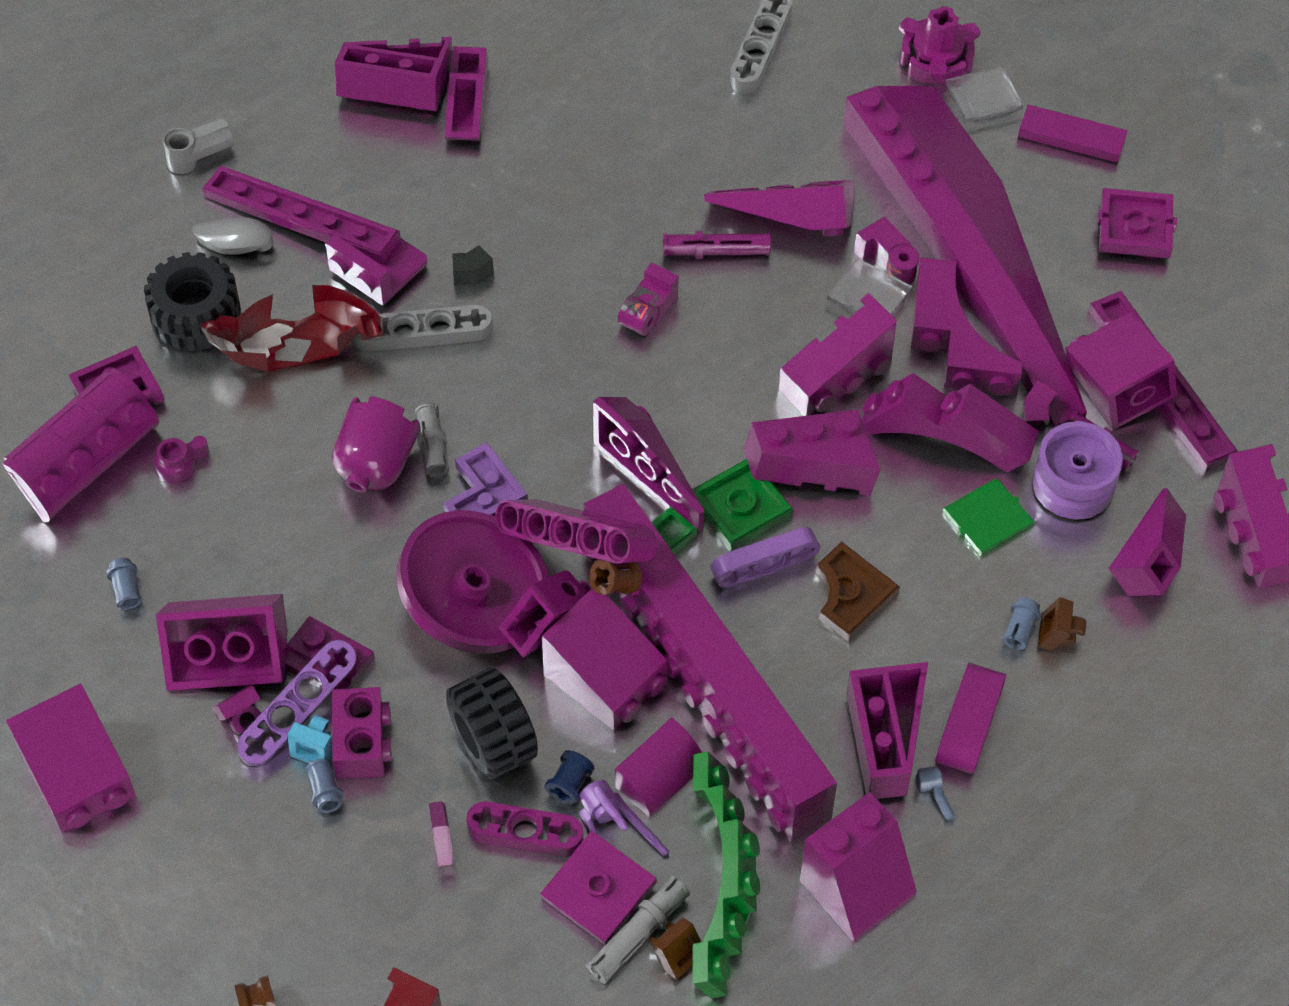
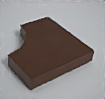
[816,541,900,642]

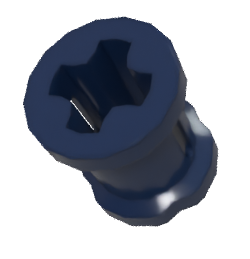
[544,750,595,805]

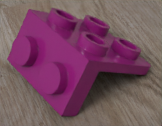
[325,235,427,306]

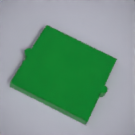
[943,478,1035,556]

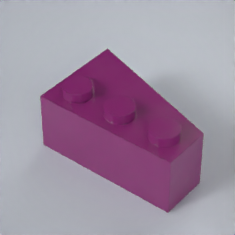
[334,37,452,111]
[743,410,881,496]
[1214,444,1289,589]

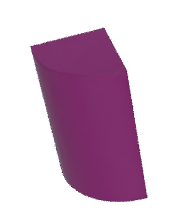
[615,717,702,817]

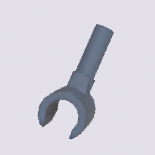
[915,767,955,821]

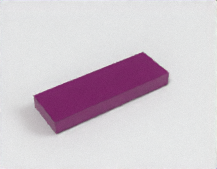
[1018,104,1128,163]

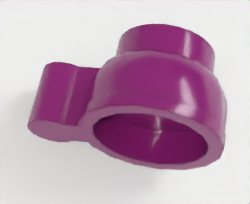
[154,436,209,484]

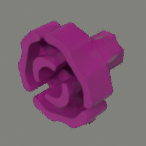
[899,6,981,86]

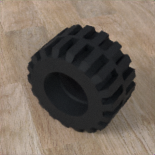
[144,252,241,351]
[446,667,538,779]

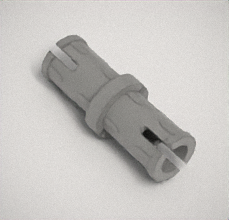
[415,403,449,478]

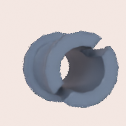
[106,558,142,610]
[1002,597,1041,650]
[305,758,344,813]

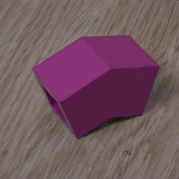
[1023,380,1057,426]

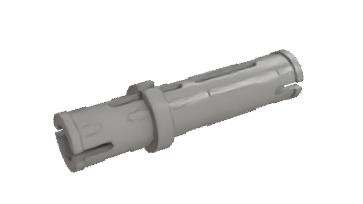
[586,876,690,984]

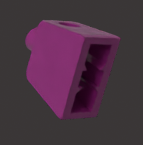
[499,570,591,657]

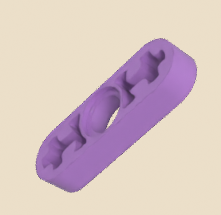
[710,527,820,588]

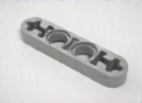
[730,0,793,94]
[352,305,493,352]

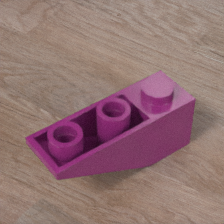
[1108,488,1186,596]

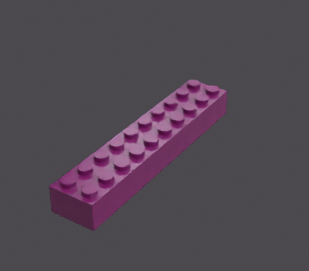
[583,484,837,842]

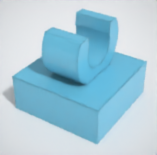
[287,715,332,764]

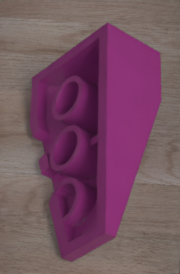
[704,179,855,236]

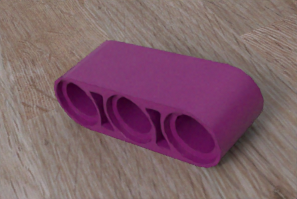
[935,662,1007,775]

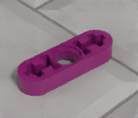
[466,801,584,857]

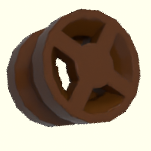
[234,975,276,1006]

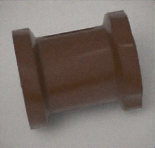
[589,560,642,595]

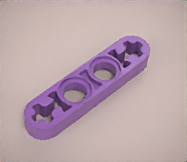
[237,640,356,767]

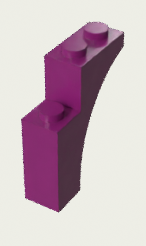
[911,258,1022,395]
[862,373,1039,473]

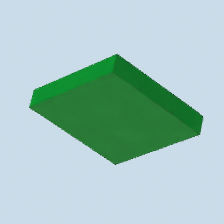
[693,459,793,552]

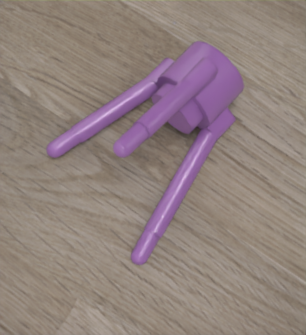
[579,780,669,856]

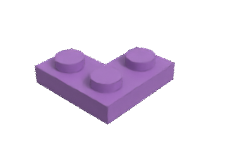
[443,442,528,516]

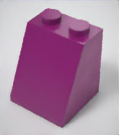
[1065,313,1177,431]
[542,589,667,731]
[6,683,136,833]
[800,792,917,942]

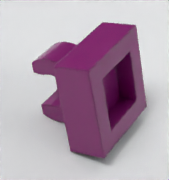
[212,685,261,734]

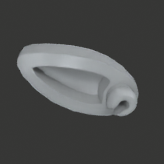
[192,217,274,255]

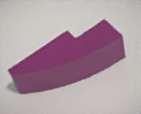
[445,46,489,141]

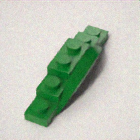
[693,751,760,999]

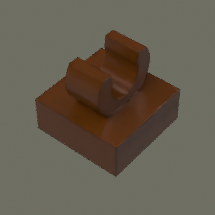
[1038,597,1087,651]
[650,917,701,979]

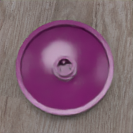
[396,510,549,654]

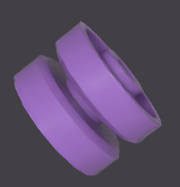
[1032,421,1123,520]

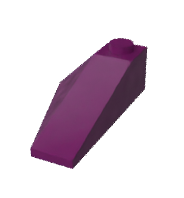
[593,397,704,534]

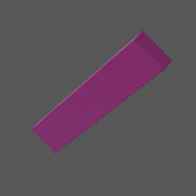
[202,166,401,264]
[1089,291,1238,472]

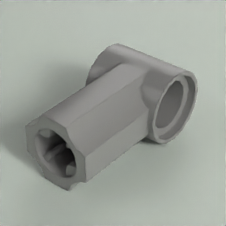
[163,118,234,174]

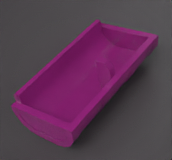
[2,368,159,522]

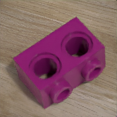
[332,687,392,780]

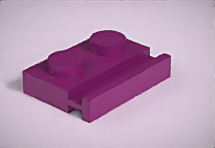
[285,616,375,695]

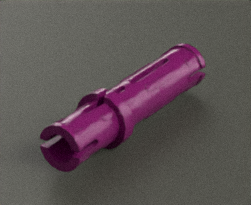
[663,231,771,259]

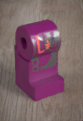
[854,216,920,287]
[617,262,679,336]

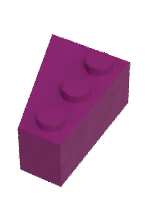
[779,292,897,416]
[846,662,928,799]

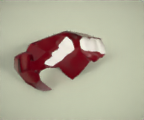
[200,285,383,372]

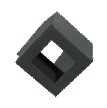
[452,245,494,285]

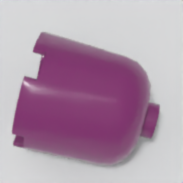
[331,396,421,492]

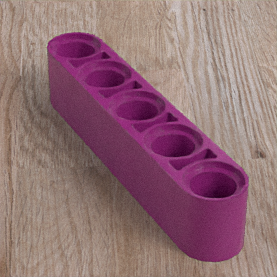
[495,499,658,563]

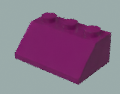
[156,594,288,691]

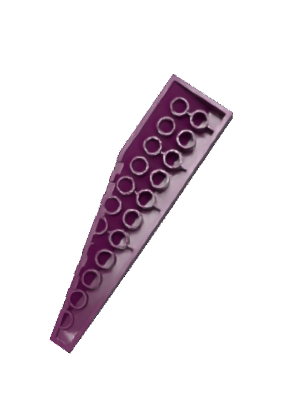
[843,86,1087,428]

